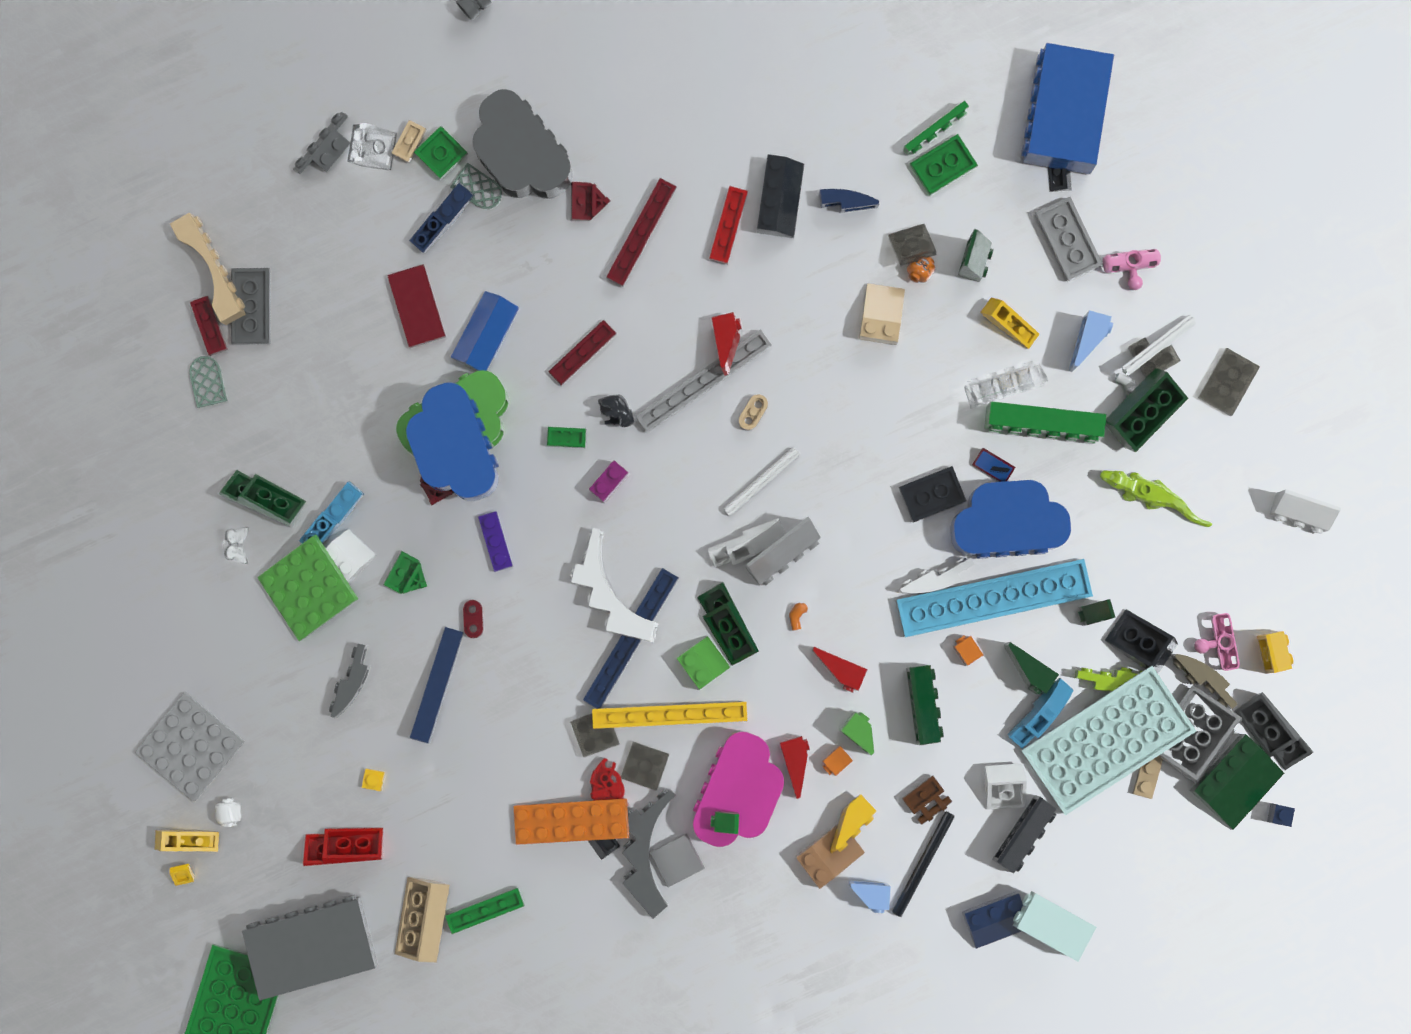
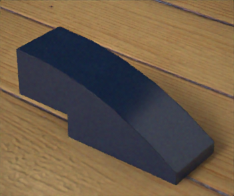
[819,189,879,213]

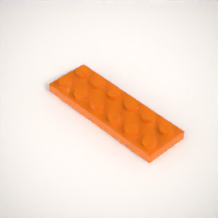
[513,799,630,845]

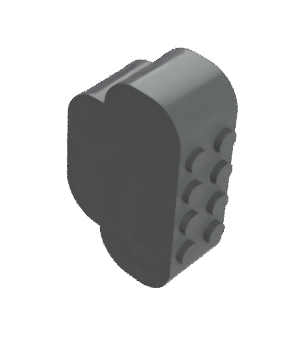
[472,89,573,199]

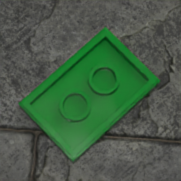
[910,134,978,196]

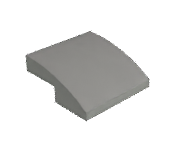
[650,834,705,887]

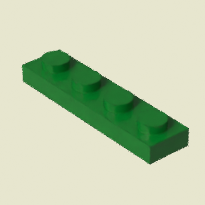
[903,100,969,156]
[445,888,525,934]

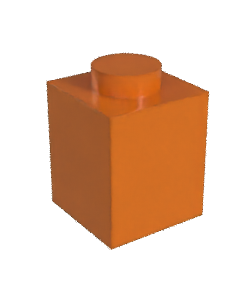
[953,635,983,666]
[822,746,853,776]

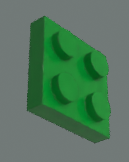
[414,126,468,180]

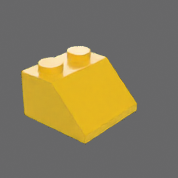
[1257,631,1294,674]

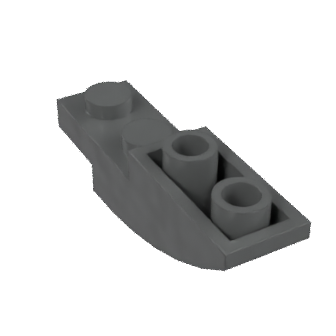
[329,644,370,718]

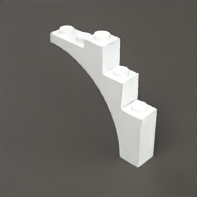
[570,528,658,643]

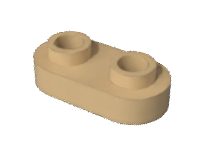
[739,394,768,430]

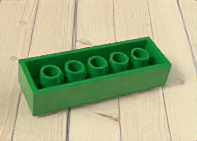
[984,401,1106,444]

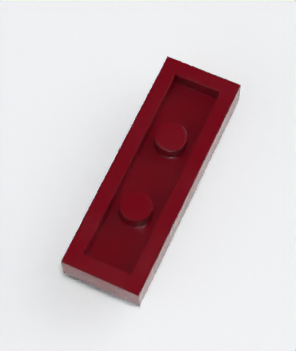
[190,296,228,356]

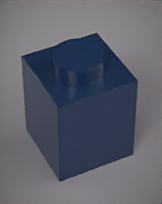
[1267,803,1295,827]

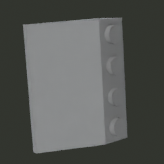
[745,517,821,586]
[1159,685,1242,784]

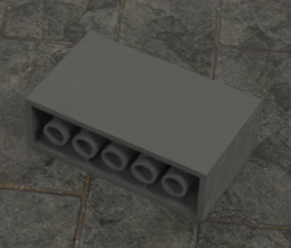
[242,895,378,1001]

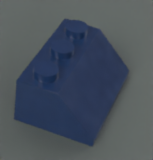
[962,891,1023,949]

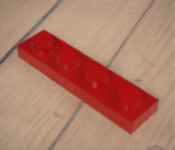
[709,186,748,265]

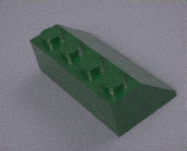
[906,665,944,745]

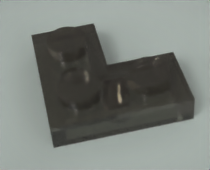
[1128,337,1181,378]

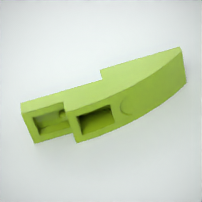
[1074,667,1142,691]

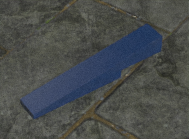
[410,627,464,744]

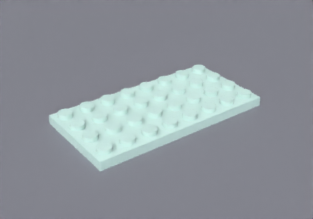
[1022,666,1196,815]

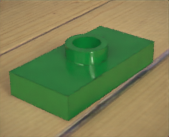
[547,427,586,448]

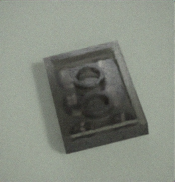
[1198,348,1260,416]

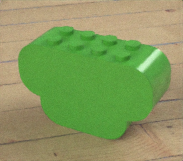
[396,370,509,456]

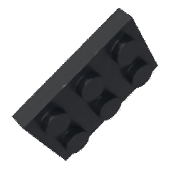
[899,466,967,523]

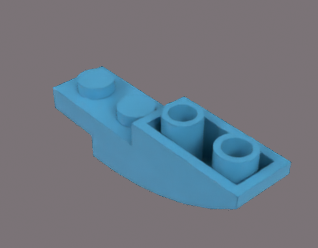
[299,481,364,544]
[1008,677,1074,749]

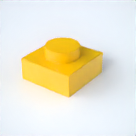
[362,768,385,791]
[170,864,194,886]

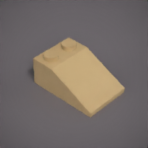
[859,283,905,345]

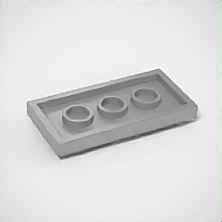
[1035,197,1103,282]

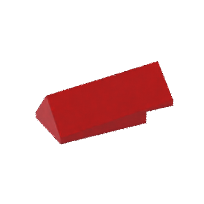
[303,828,383,866]

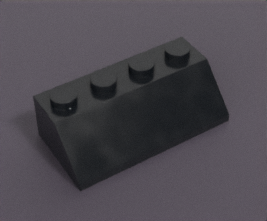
[757,154,804,238]
[992,795,1057,874]

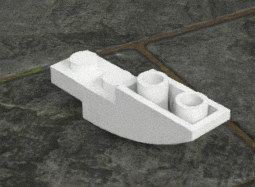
[708,518,785,567]
[899,557,974,594]

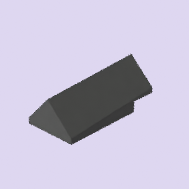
[1235,692,1314,770]

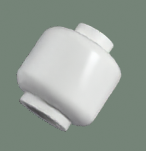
[215,798,241,827]

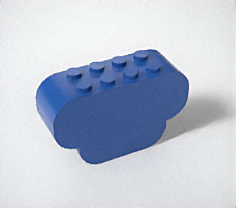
[406,383,499,501]
[950,480,1071,559]

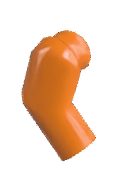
[789,603,808,631]

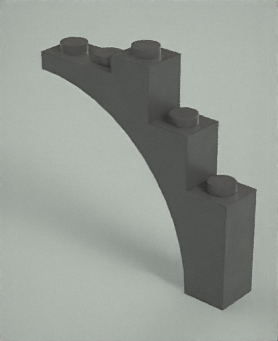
[622,789,676,919]

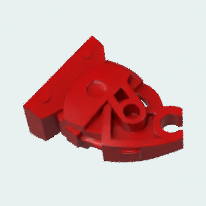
[590,758,629,806]

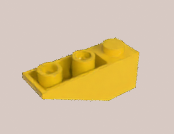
[830,794,876,853]

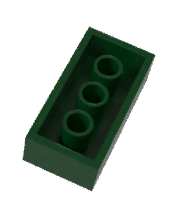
[1105,368,1189,452]

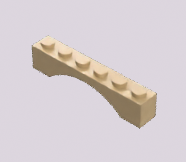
[170,213,246,325]

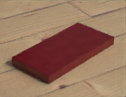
[387,264,446,348]

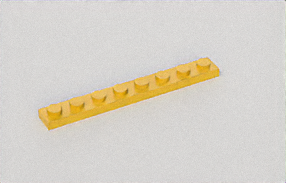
[592,702,748,729]

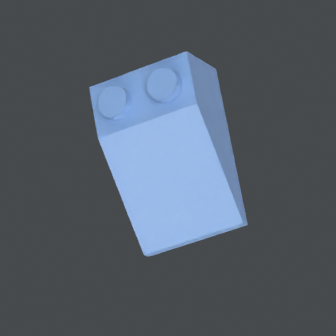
[1069,310,1113,372]

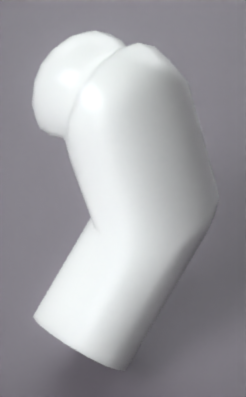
[1115,373,1137,397]

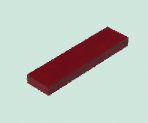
[548,320,617,386]

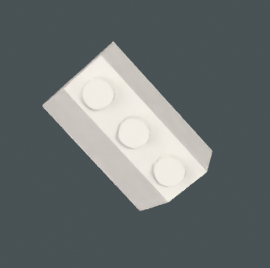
[1270,489,1341,534]

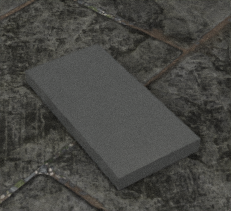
[231,268,271,345]

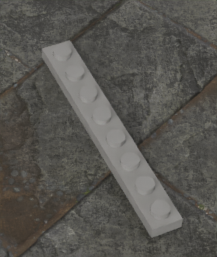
[636,329,772,433]

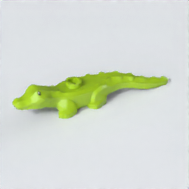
[1100,470,1213,527]

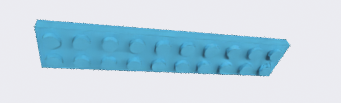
[896,559,1093,637]

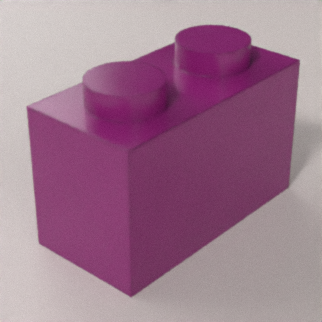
[589,460,629,503]

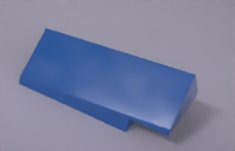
[451,291,519,371]

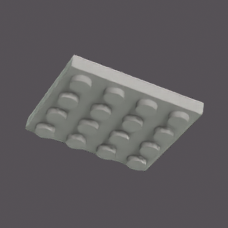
[135,693,245,802]

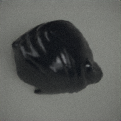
[598,394,635,427]

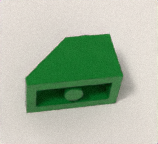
[711,811,739,834]

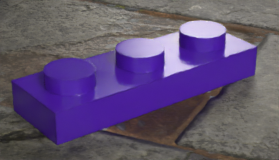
[478,511,513,572]

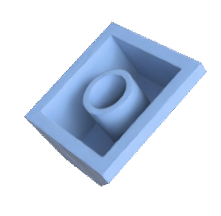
[849,881,891,913]

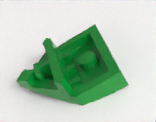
[383,551,427,594]

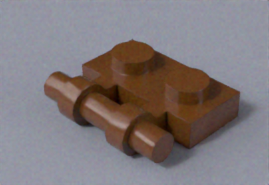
[902,775,952,825]

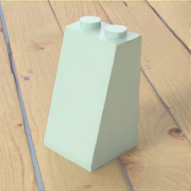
[1013,891,1097,962]

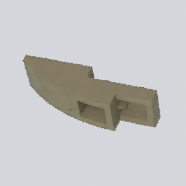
[1171,654,1238,709]

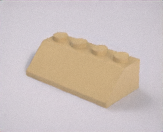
[395,877,450,962]

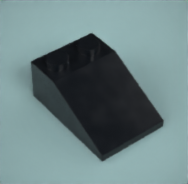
[1105,609,1178,674]

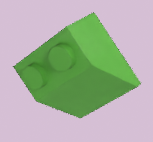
[677,636,730,690]
[839,712,874,755]

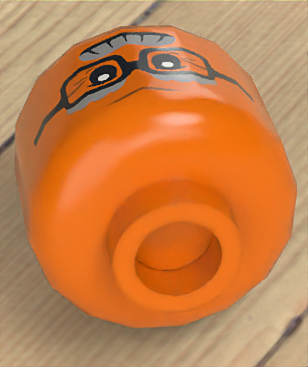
[907,254,935,283]

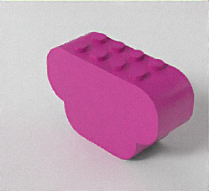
[693,731,784,847]

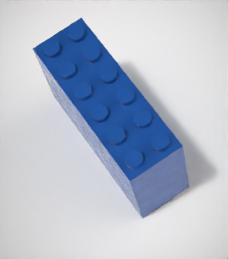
[1021,43,1114,174]

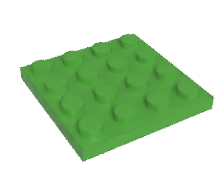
[257,535,358,641]

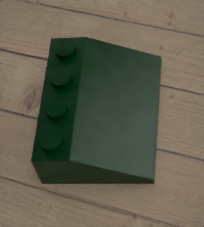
[1189,734,1285,830]

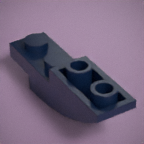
[409,183,475,253]

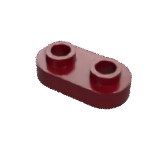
[463,600,484,638]

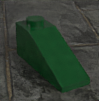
[1077,599,1116,626]

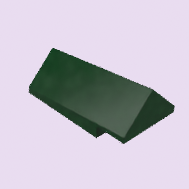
[219,470,306,527]
[697,582,759,666]

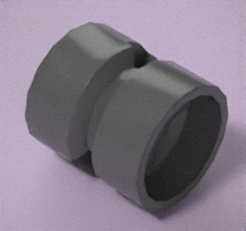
[456,0,492,20]

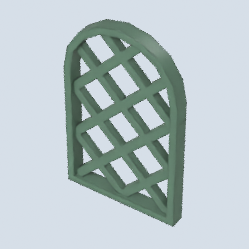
[450,162,502,209]
[190,356,228,408]

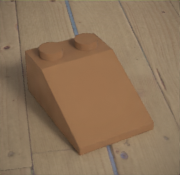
[795,824,865,889]

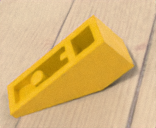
[980,297,1039,349]
[154,830,219,852]

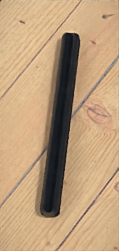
[892,811,955,917]

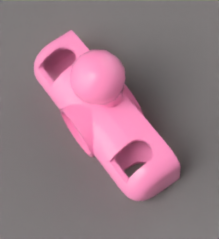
[1102,249,1161,290]
[1194,613,1240,671]

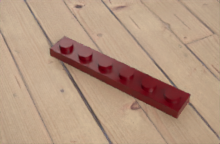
[606,178,677,287]

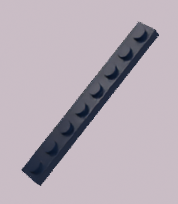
[583,568,679,709]

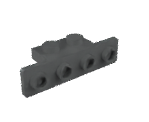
[293,112,350,174]

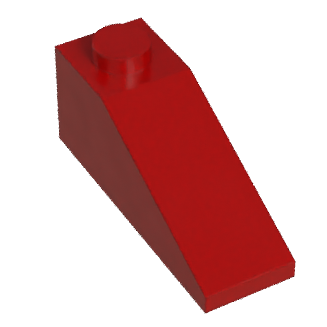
[711,312,742,376]
[812,647,868,693]
[780,736,810,799]

